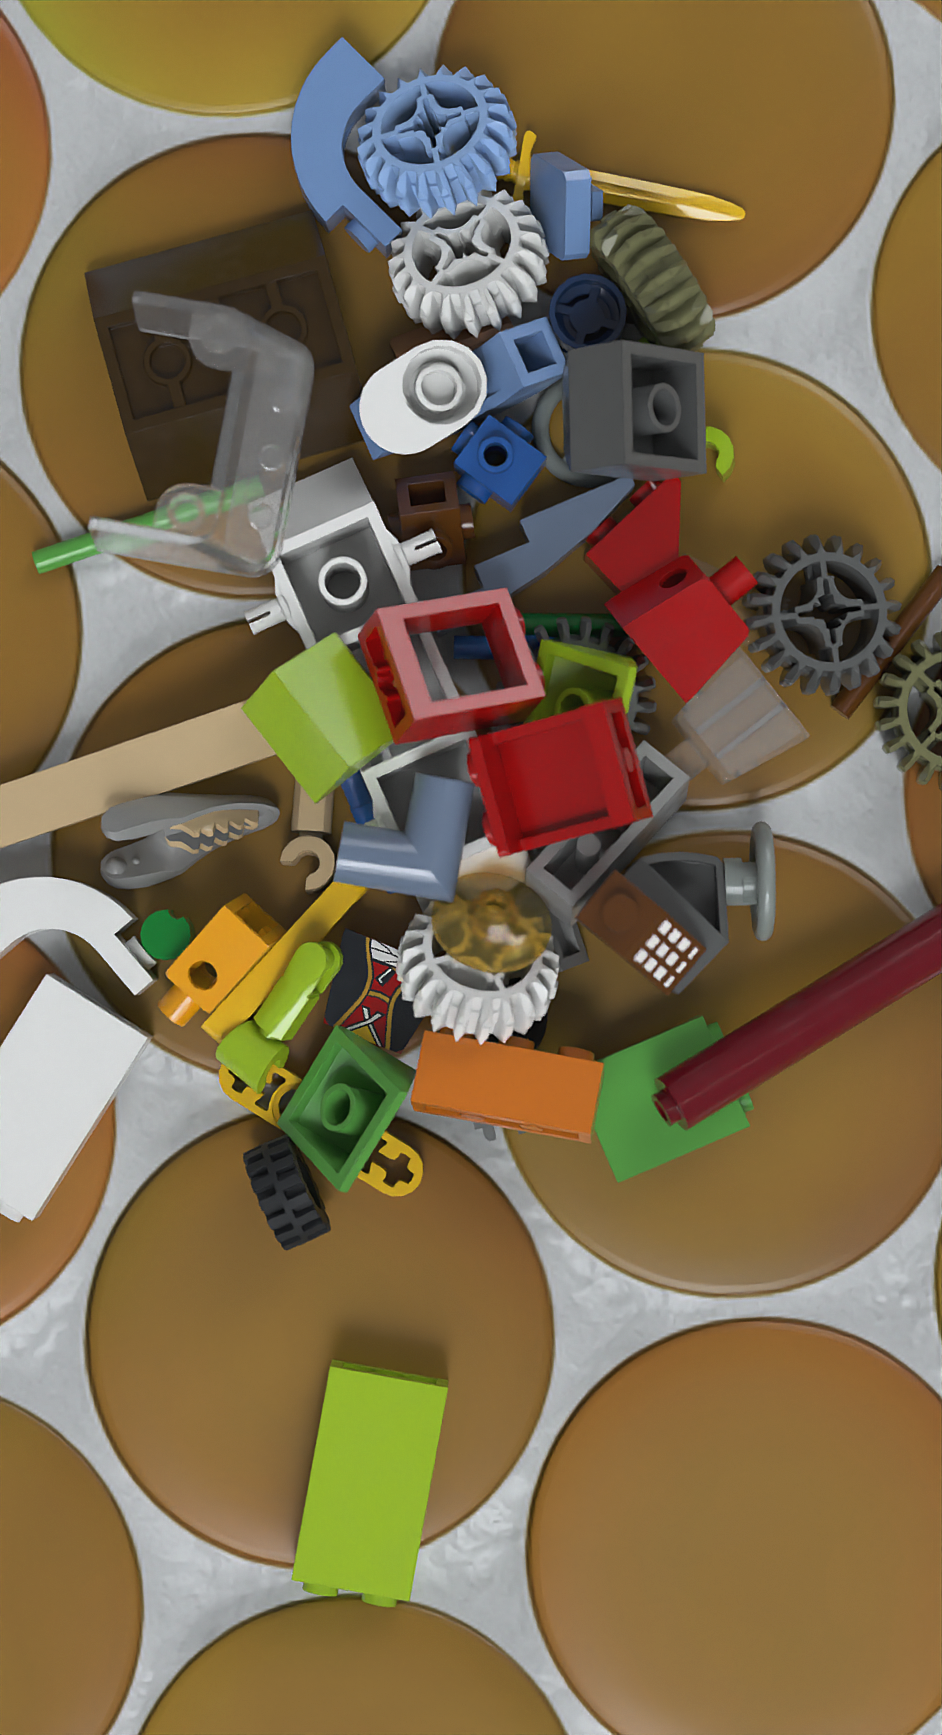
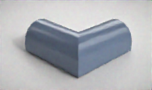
[333,772,475,903]

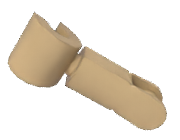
[280,779,336,895]

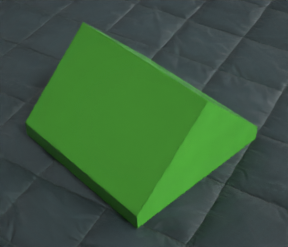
[277,1025,416,1193]

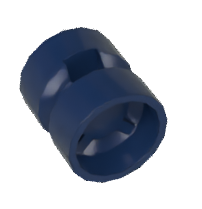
[548,273,627,359]

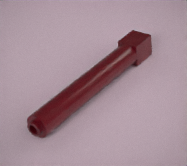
[651,903,942,1131]

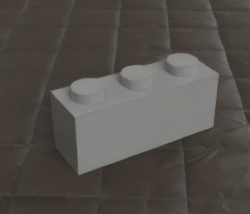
[525,740,690,928]

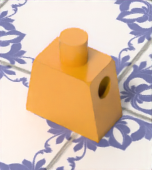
[157,893,287,1027]

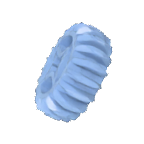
[357,64,517,219]

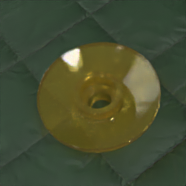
[431,872,552,973]

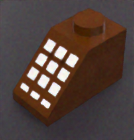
[574,870,707,996]

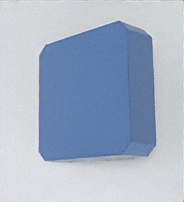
[530,151,603,261]

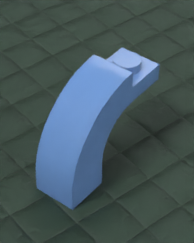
[290,37,403,258]
[349,317,566,460]

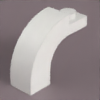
[0,877,158,995]

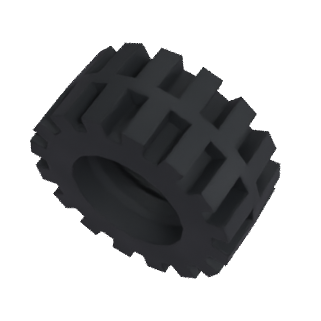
[243,1134,331,1251]

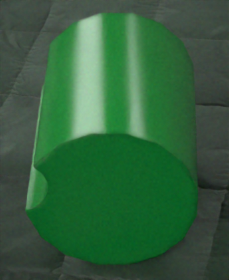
[140,909,196,960]

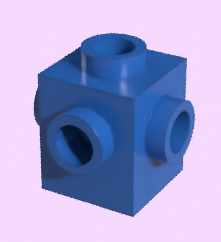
[451,415,547,512]

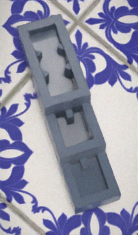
[436,478,635,638]

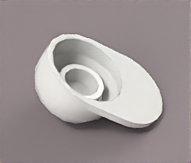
[359,340,487,455]

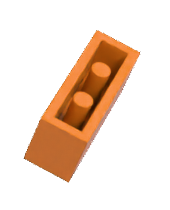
[410,1026,605,1144]

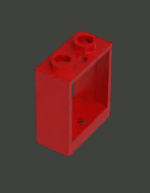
[357,587,546,745]

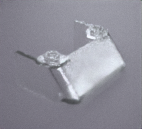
[89,290,315,577]

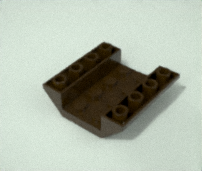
[84,210,365,501]

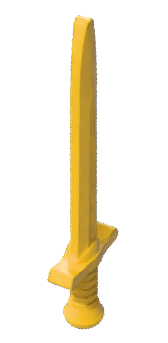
[496,130,746,222]

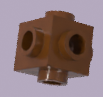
[388,471,475,571]

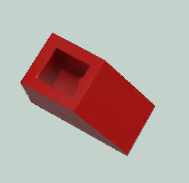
[584,478,681,595]

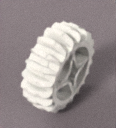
[388,189,549,340]
[396,891,560,1046]

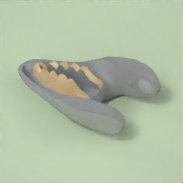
[101,792,280,889]

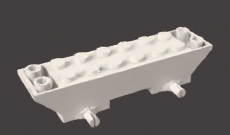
[243,458,532,914]

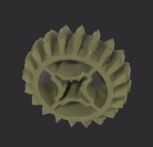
[590,204,715,351]
[873,631,942,791]

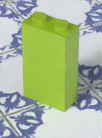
[291,1359,449,1607]

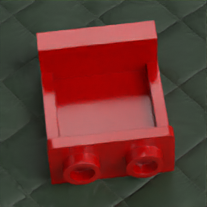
[466,697,654,858]

